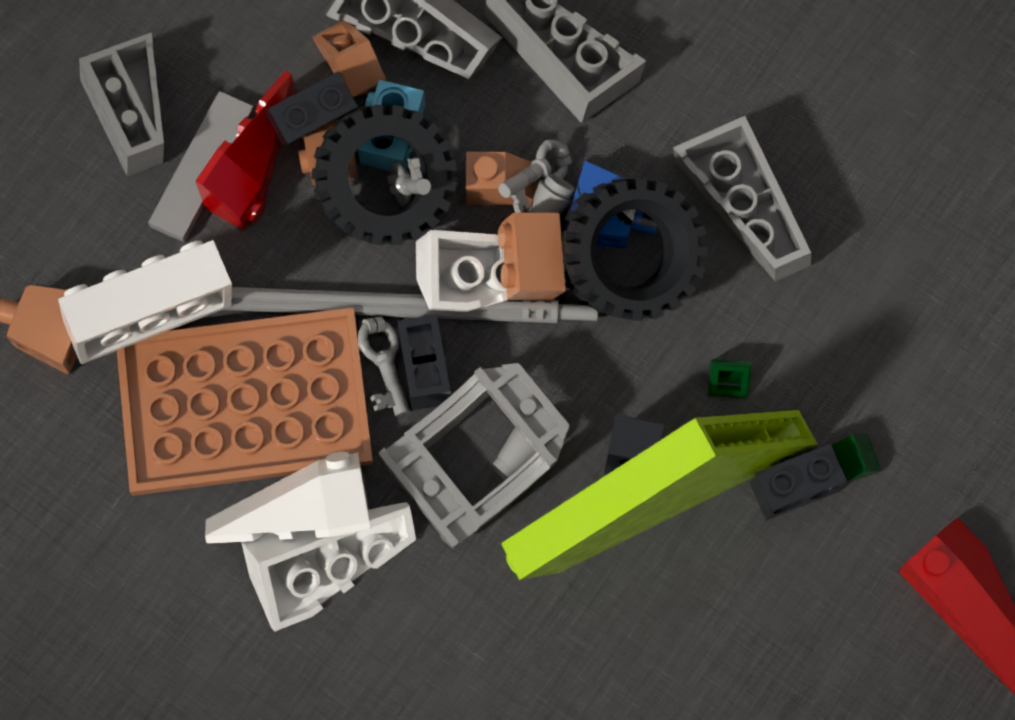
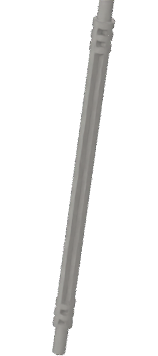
[223,287,598,324]

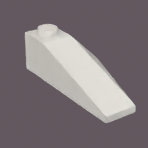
[416,230,567,312]
[205,451,371,543]
[241,502,416,632]

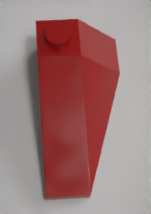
[195,70,295,231]
[898,517,1015,693]

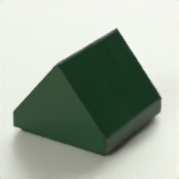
[708,359,752,398]
[831,434,882,484]

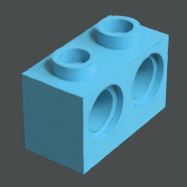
[357,80,425,171]

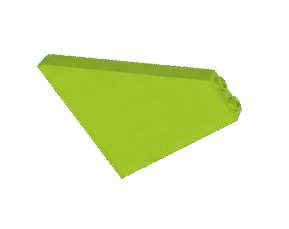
[501,410,818,580]

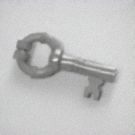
[498,139,572,213]
[387,158,431,207]
[358,317,410,417]

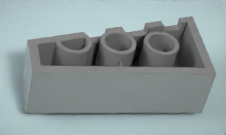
[326,0,503,79]
[483,0,646,124]
[673,116,811,282]

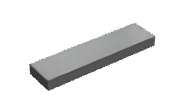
[148,91,255,243]

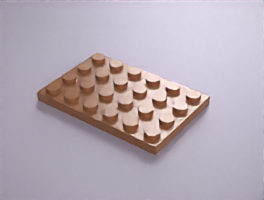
[117,307,373,496]

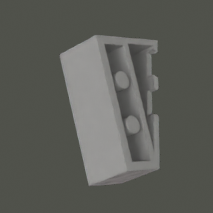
[79,32,164,177]

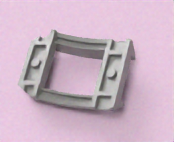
[378,363,570,549]

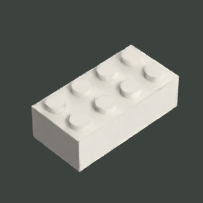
[58,240,232,364]

